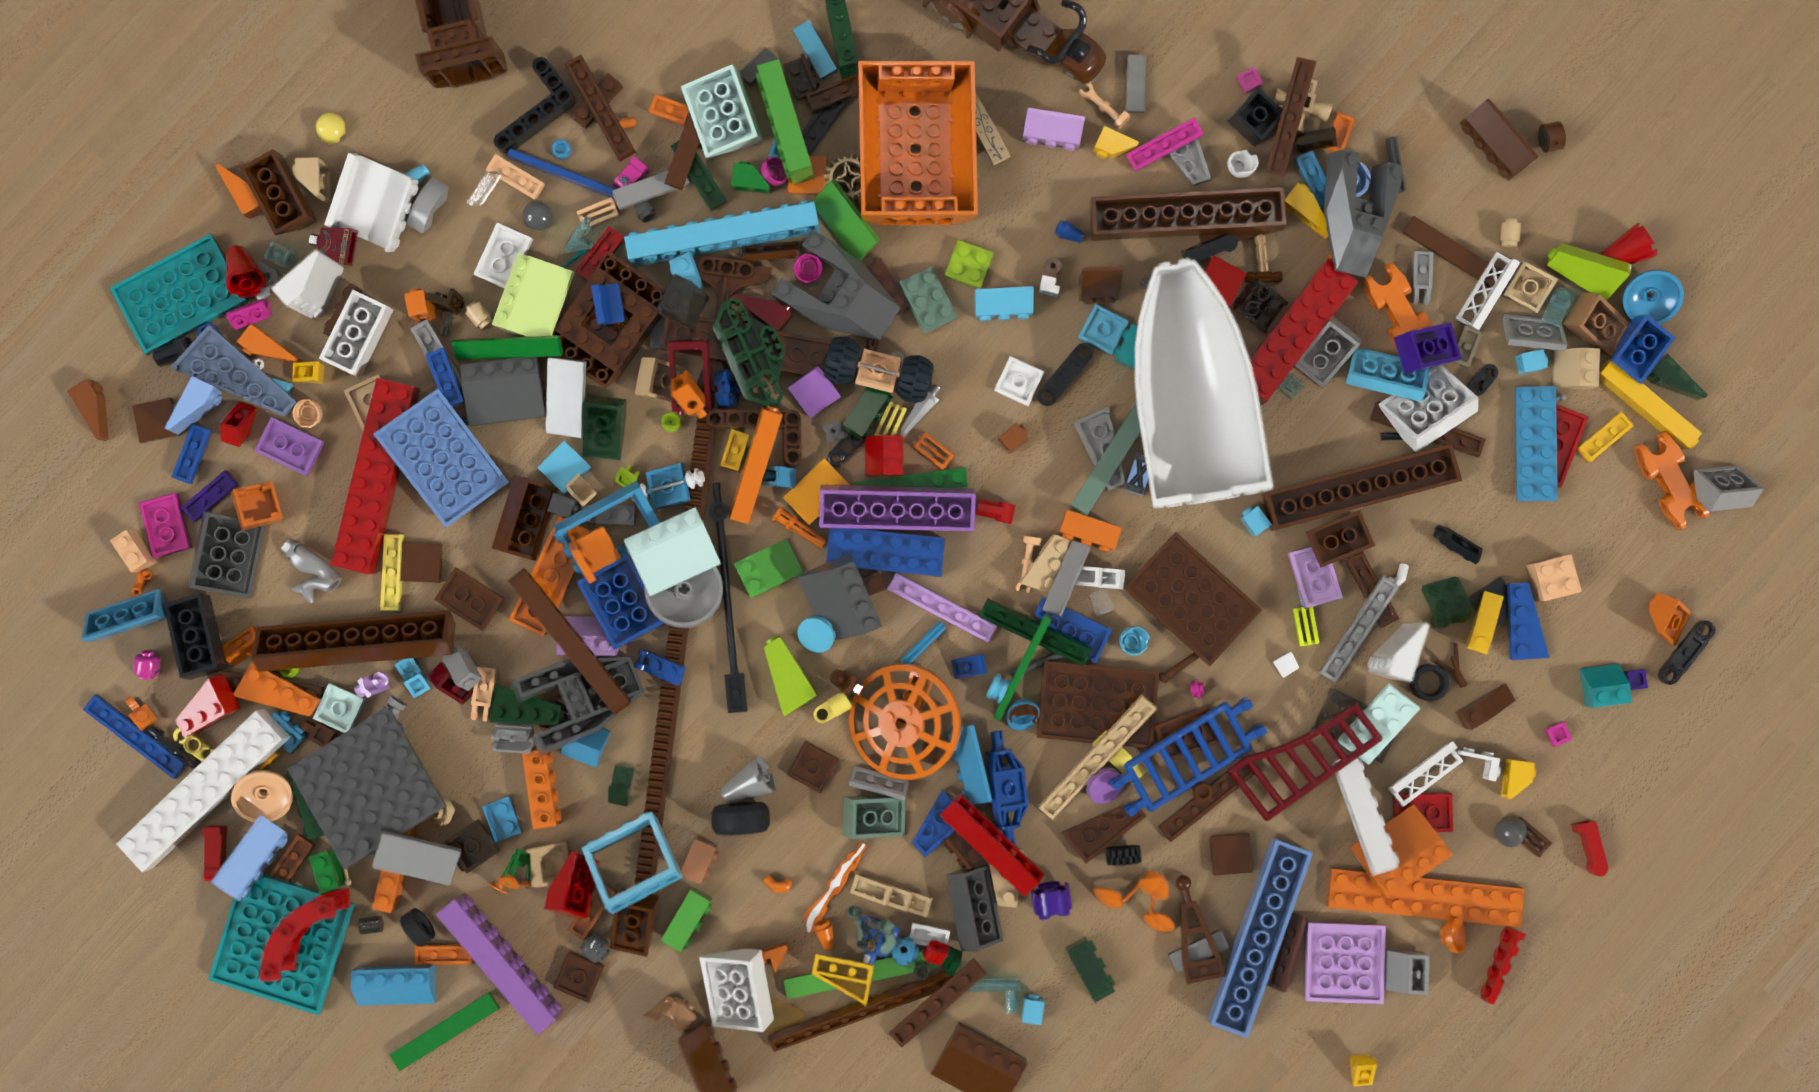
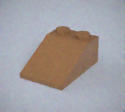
[1563,292,1630,357]

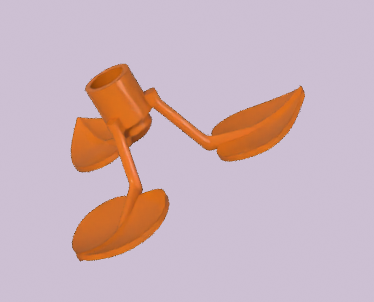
[1092,870,1175,933]

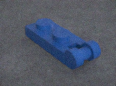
[634,649,686,685]

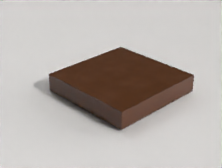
[132,398,180,443]
[400,543,443,583]
[787,741,839,793]
[1210,833,1252,876]
[553,951,605,1003]

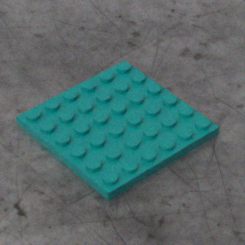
[208,874,355,1015]

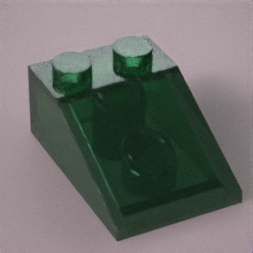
[583,395,626,460]

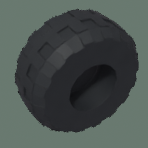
[711,802,770,836]

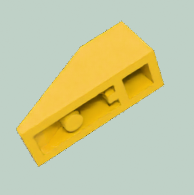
[1285,183,1328,239]
[1466,590,1504,654]

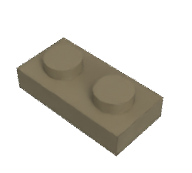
[1452,325,1483,368]

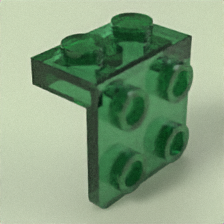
[1421,577,1473,629]

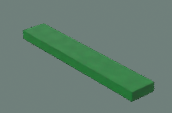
[451,335,563,360]
[993,613,1052,721]
[390,992,500,1071]

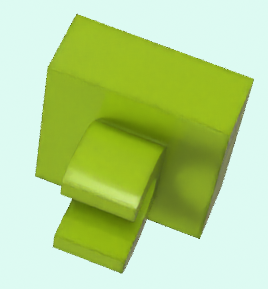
[615,465,639,487]

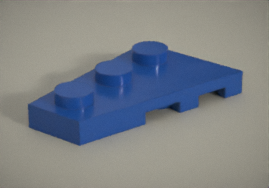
[912,789,955,857]

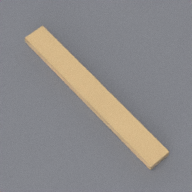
[1038,695,1157,820]

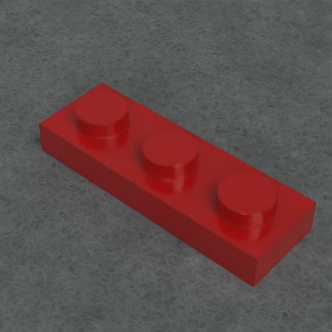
[575,226,625,281]

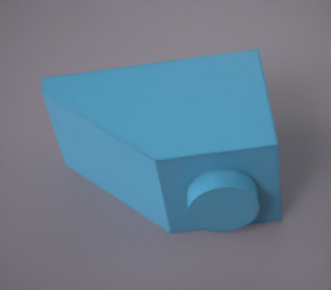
[761,466,797,488]

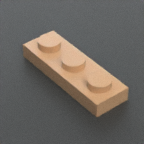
[486,154,545,201]

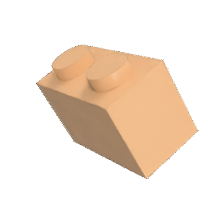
[110,530,156,573]

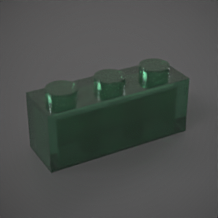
[1065,937,1116,1003]

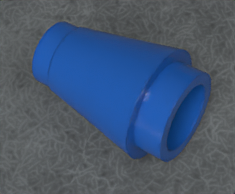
[1055,220,1084,243]

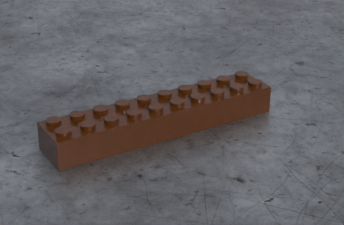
[1090,187,1286,241]
[1261,444,1462,531]
[251,610,456,672]

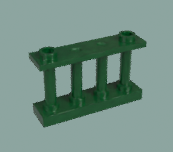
[825,0,859,79]

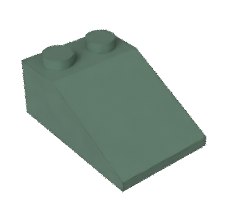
[843,796,906,839]

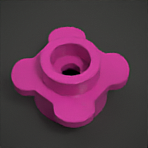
[1190,679,1205,699]

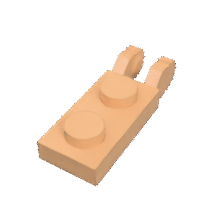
[471,666,497,722]

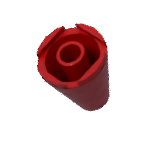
[1600,223,1657,264]
[226,245,266,298]

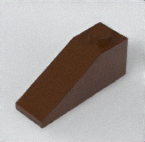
[1455,684,1516,730]

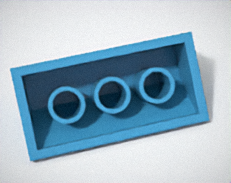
[82,589,169,642]
[948,723,992,804]
[351,964,436,1006]

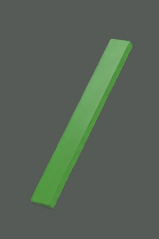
[783,949,939,999]

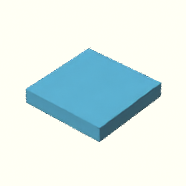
[1078,304,1129,355]
[537,441,592,495]

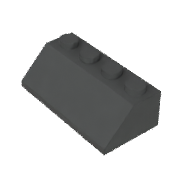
[946,865,1003,951]

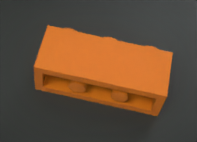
[1058,510,1122,553]

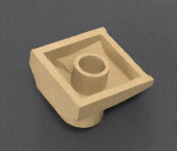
[1503,261,1558,313]

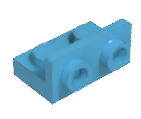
[271,710,308,754]

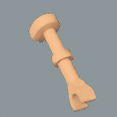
[1079,84,1130,129]
[1016,536,1041,593]

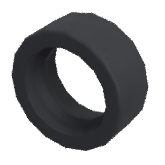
[1409,664,1450,701]
[400,908,435,947]

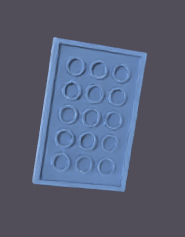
[373,389,509,528]

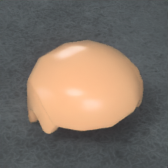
[292,399,323,428]

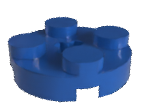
[714,369,741,408]

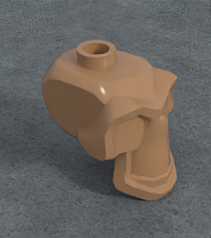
[642,993,696,1031]

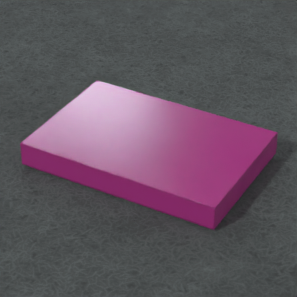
[139,492,193,558]

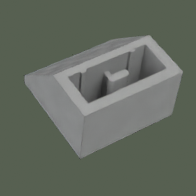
[1384,950,1429,995]

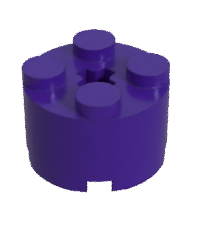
[1030,881,1073,920]

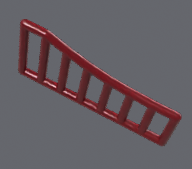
[1228,703,1383,821]

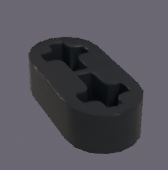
[1467,364,1498,396]

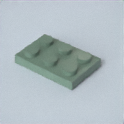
[898,267,958,334]

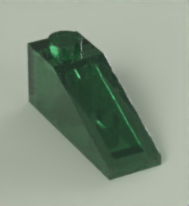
[1647,354,1708,400]

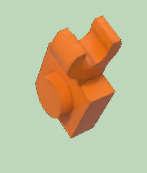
[124,696,158,731]

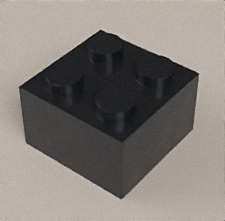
[1227,87,1282,147]

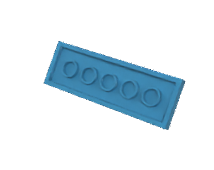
[1515,386,1558,502]

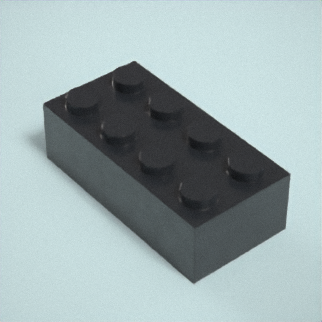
[163,593,227,680]

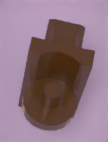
[830,669,863,695]

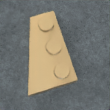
[1018,534,1071,594]

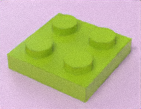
[945,240,993,289]

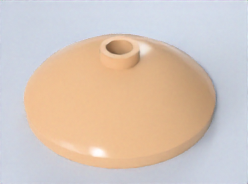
[231,771,293,822]

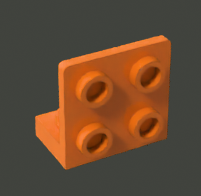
[568,526,621,584]

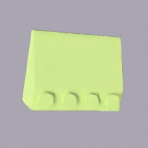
[491,253,575,337]

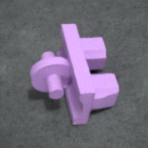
[354,672,390,698]

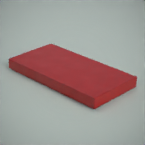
[1556,404,1589,488]

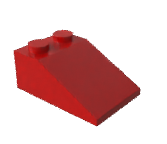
[544,852,599,919]

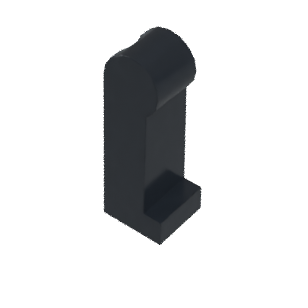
[1181,234,1238,262]

